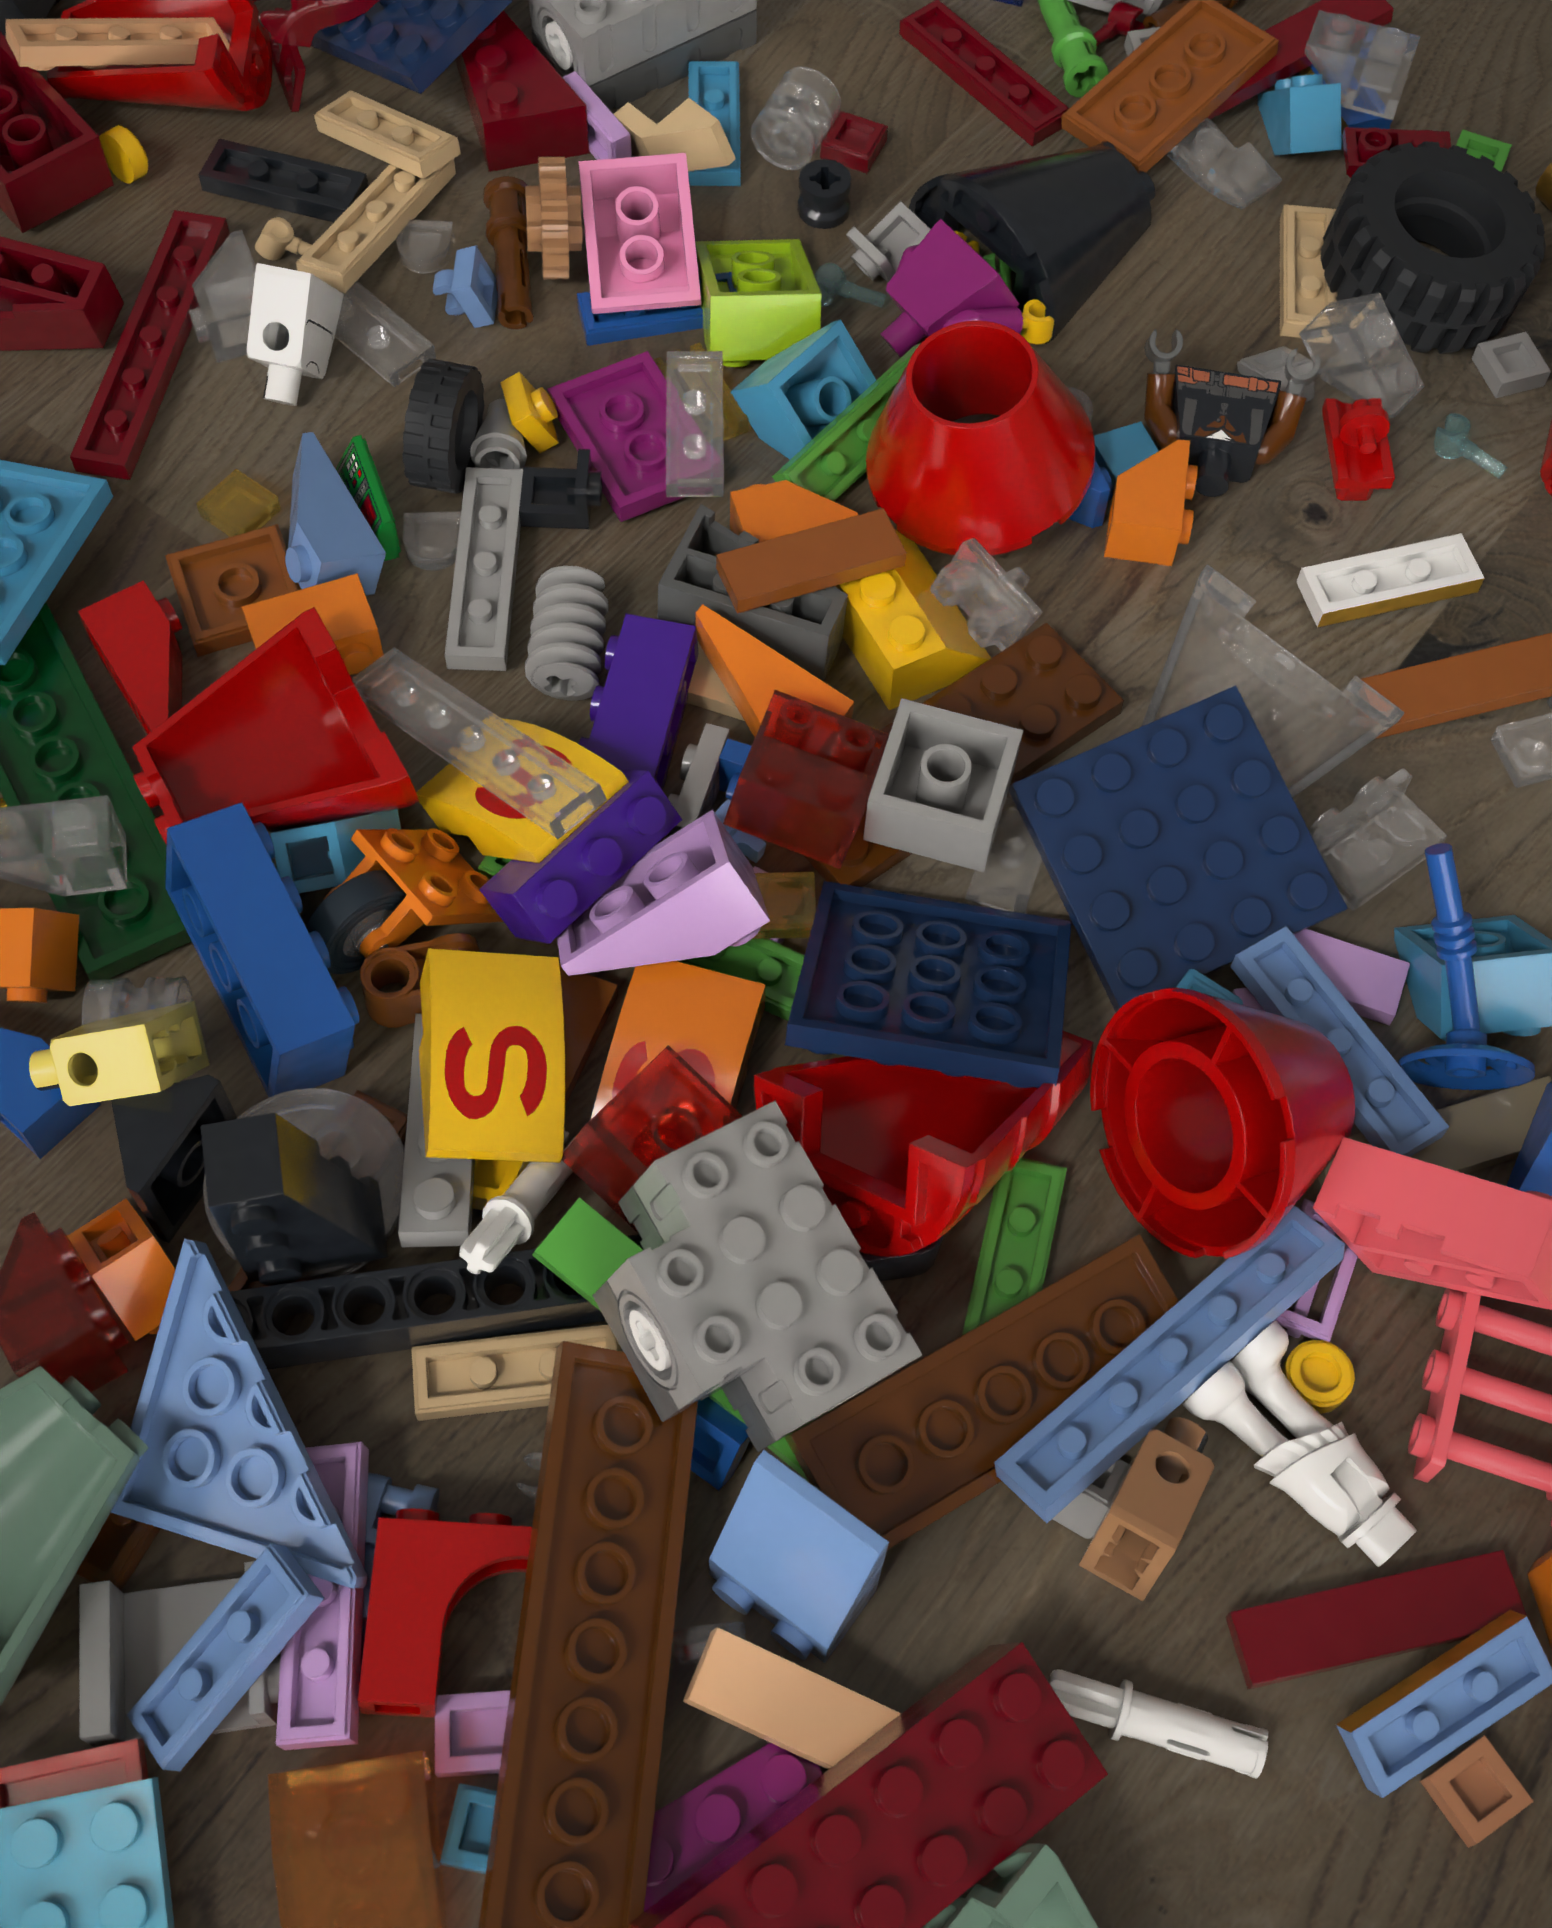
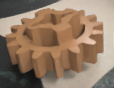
[525,157,582,280]

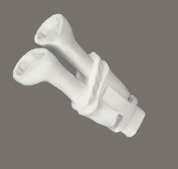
[1183,1320,1417,1567]

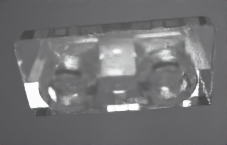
[1309,768,1447,911]

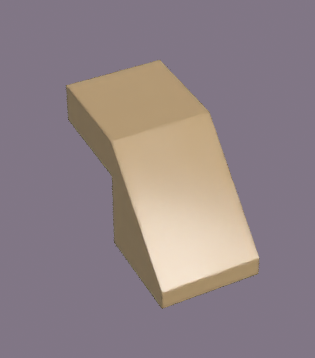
[613,98,736,172]

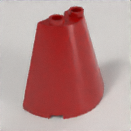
[47,0,272,111]
[132,607,419,845]

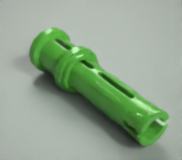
[1037,0,1109,98]

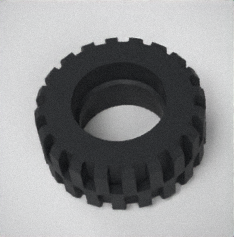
[1321,141,1546,354]

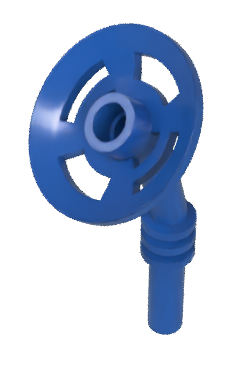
[1398,843,1535,1090]

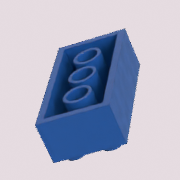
[165,802,359,1105]

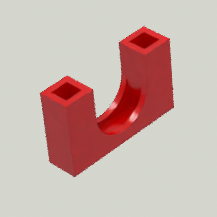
[358,1508,532,1718]

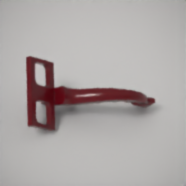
[259,0,379,112]

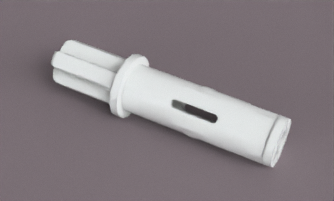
[460,1131,587,1275]
[1048,1669,1268,1778]

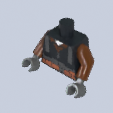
[1144,329,1321,497]

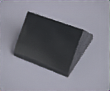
[111,1075,238,1243]

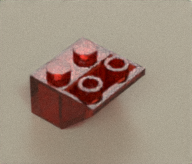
[723,690,890,869]
[0,1212,129,1393]

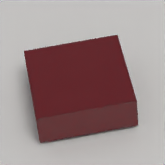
[820,111,888,174]

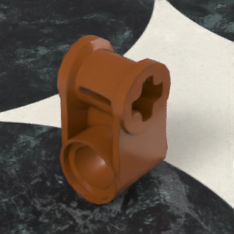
[360,933,480,1028]

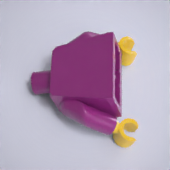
[880,219,1054,358]

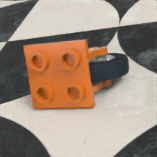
[306,828,503,974]

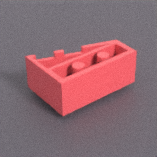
[1313,1137,1552,1310]

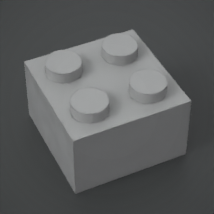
[863,698,1023,872]

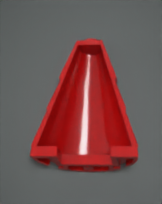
[754,1031,1094,1257]

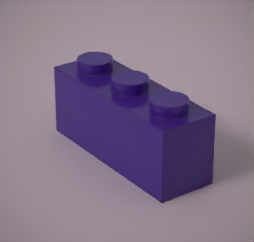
[578,614,699,791]
[479,769,683,944]

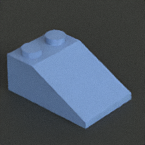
[709,1450,889,1663]

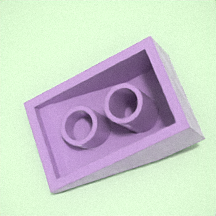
[557,809,770,976]

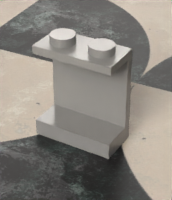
[79,1561,281,1748]

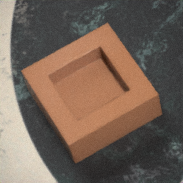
[1420,1735,1534,1848]

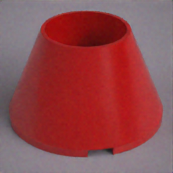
[866,321,1095,557]
[1090,988,1355,1259]

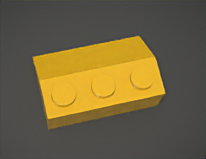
[835,529,991,710]

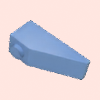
[285,432,386,596]

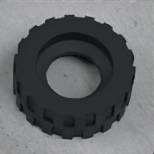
[403,359,484,494]

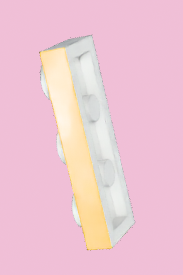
[1296,533,1484,628]

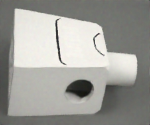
[247,263,344,406]

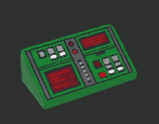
[336,435,401,561]

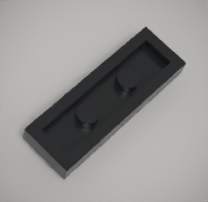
[198,139,369,222]

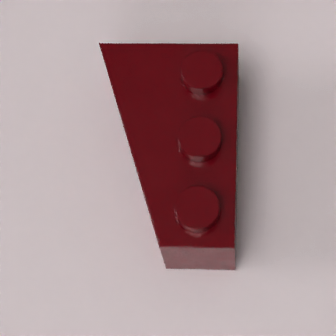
[456,10,589,172]

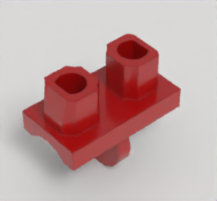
[1322,398,1395,501]

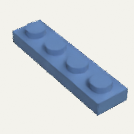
[1230,926,1449,1157]

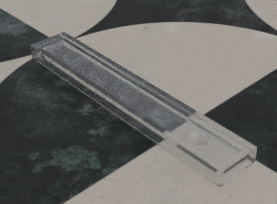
[352,647,607,839]

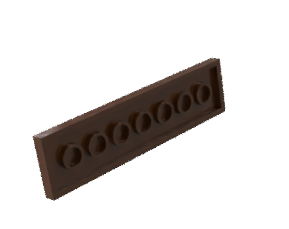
[478,1341,698,1928]

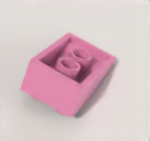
[578,153,701,314]

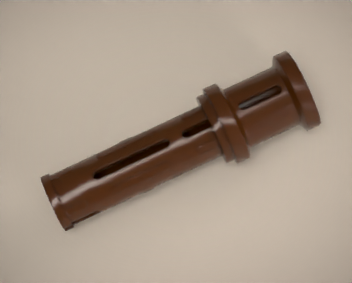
[483,176,533,329]

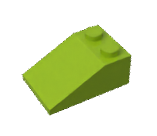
[695,239,822,367]

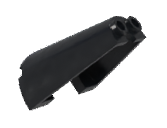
[909,141,1155,344]

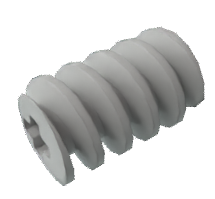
[525,565,609,701]

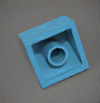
[1394,915,1552,1041]

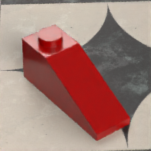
[78,580,183,735]

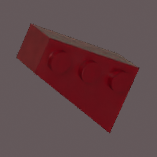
[0,236,124,351]

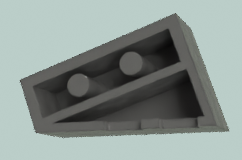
[657,504,848,682]

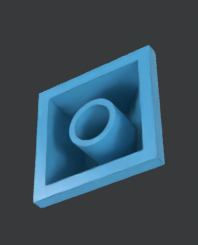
[730,319,876,460]

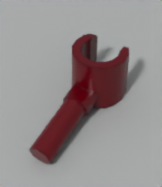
[1093,1,1145,46]

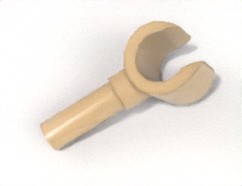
[255,217,312,261]

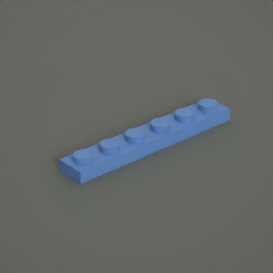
[994,1205,1345,1523]

